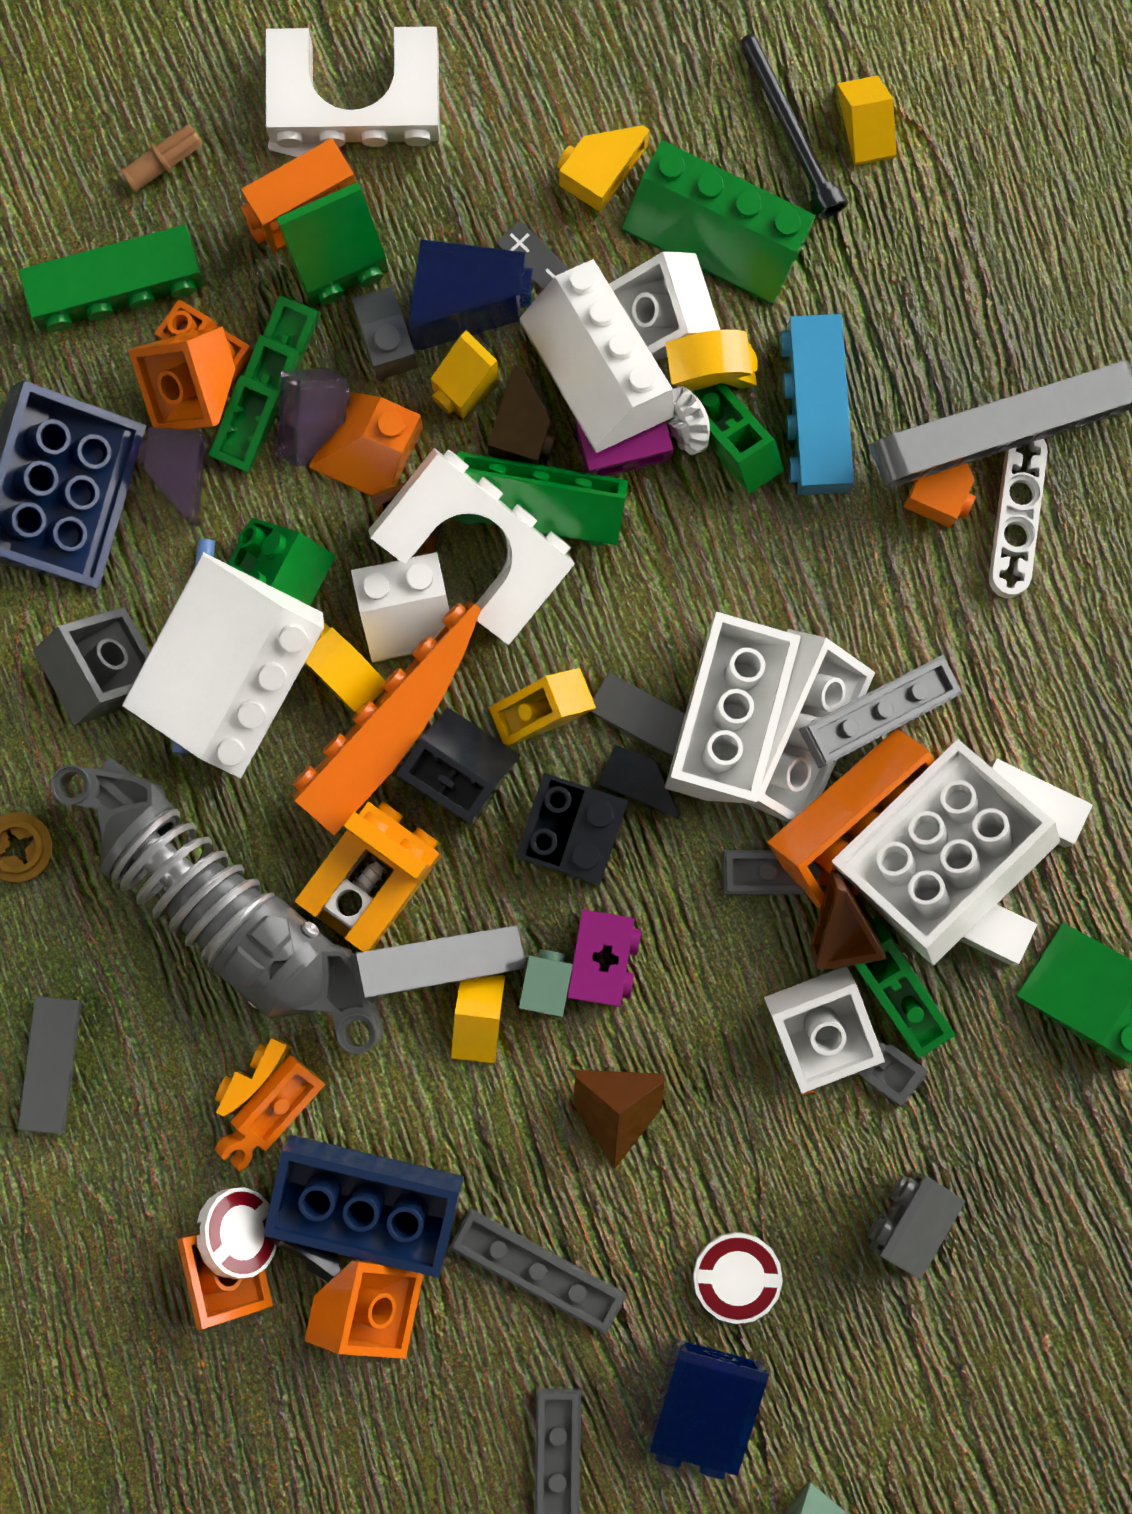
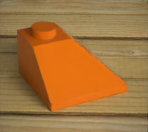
[128,326,236,433]
[309,391,423,496]
[304,1261,424,1359]

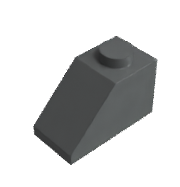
[351,287,418,381]

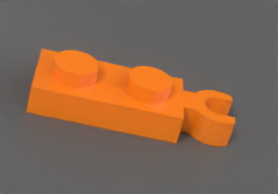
[214,1054,326,1172]

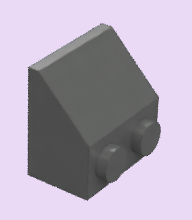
[33,607,150,726]

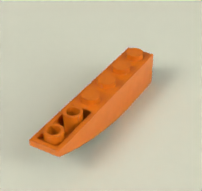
[292,600,481,835]

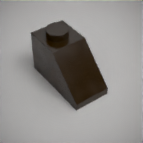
[488,364,556,465]

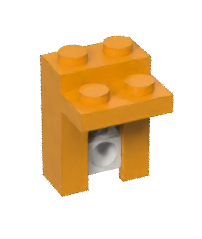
[294,801,442,952]

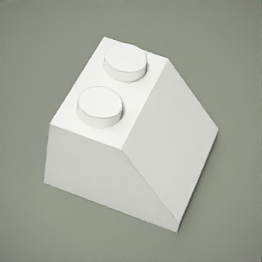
[609,252,720,361]
[351,552,449,663]
[764,966,885,1093]

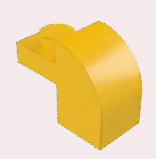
[665,330,758,391]
[304,622,385,713]

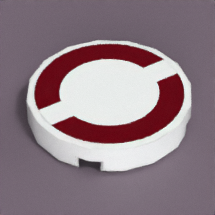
[196,1187,277,1279]
[692,1232,783,1324]

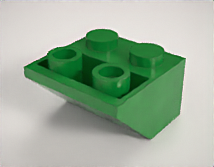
[227,518,336,606]

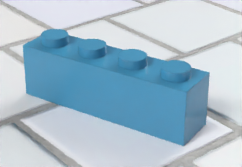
[779,314,854,495]

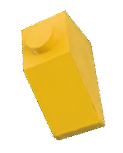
[557,125,650,213]
[431,330,499,420]
[489,668,596,747]

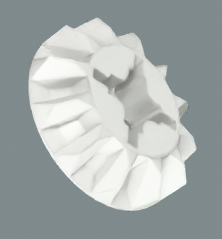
[666,386,710,455]

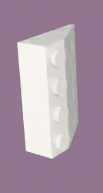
[122,552,324,778]
[831,739,1060,966]

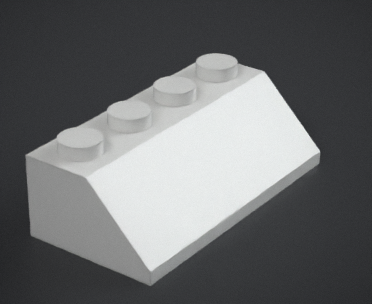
[519,259,674,453]
[665,612,801,804]
[745,629,875,823]

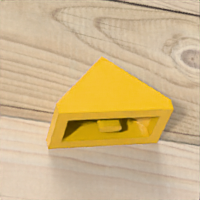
[836,75,896,166]
[451,975,505,1063]

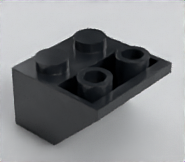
[396,707,520,828]
[516,773,628,888]

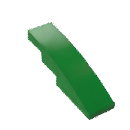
[209,295,322,472]

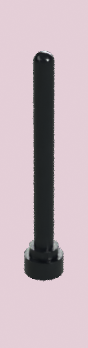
[741,34,849,220]

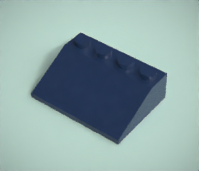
[0,380,147,589]

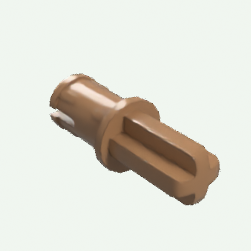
[120,125,202,193]

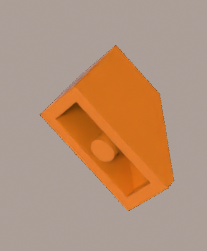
[903,463,976,528]

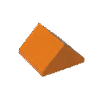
[177,1231,273,1330]

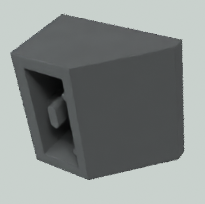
[867,1171,965,1280]

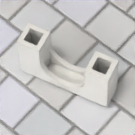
[266,27,440,148]
[368,448,575,645]
[959,759,1093,965]

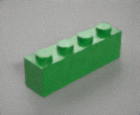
[18,224,205,332]
[451,451,628,546]

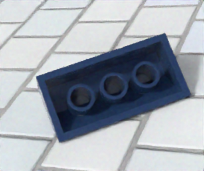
[263,1135,464,1278]

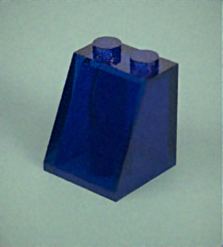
[409,239,533,350]
[647,1338,769,1479]

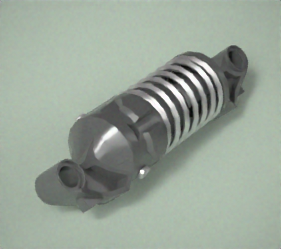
[50,757,383,1054]

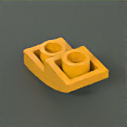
[214,1038,291,1116]

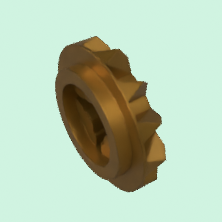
[0,812,55,883]

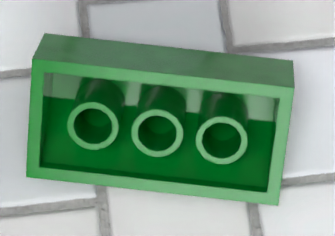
[621,140,816,306]

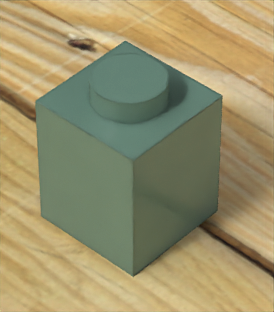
[519,949,573,1017]

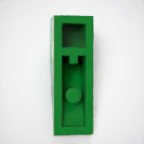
[671,383,784,494]
[855,916,956,1059]

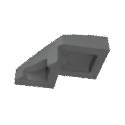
[856,1043,928,1108]

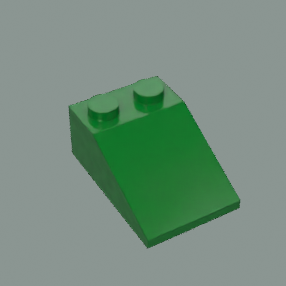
[276,182,389,306]
[1015,922,1132,1069]

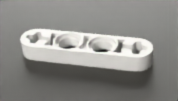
[989,439,1048,598]

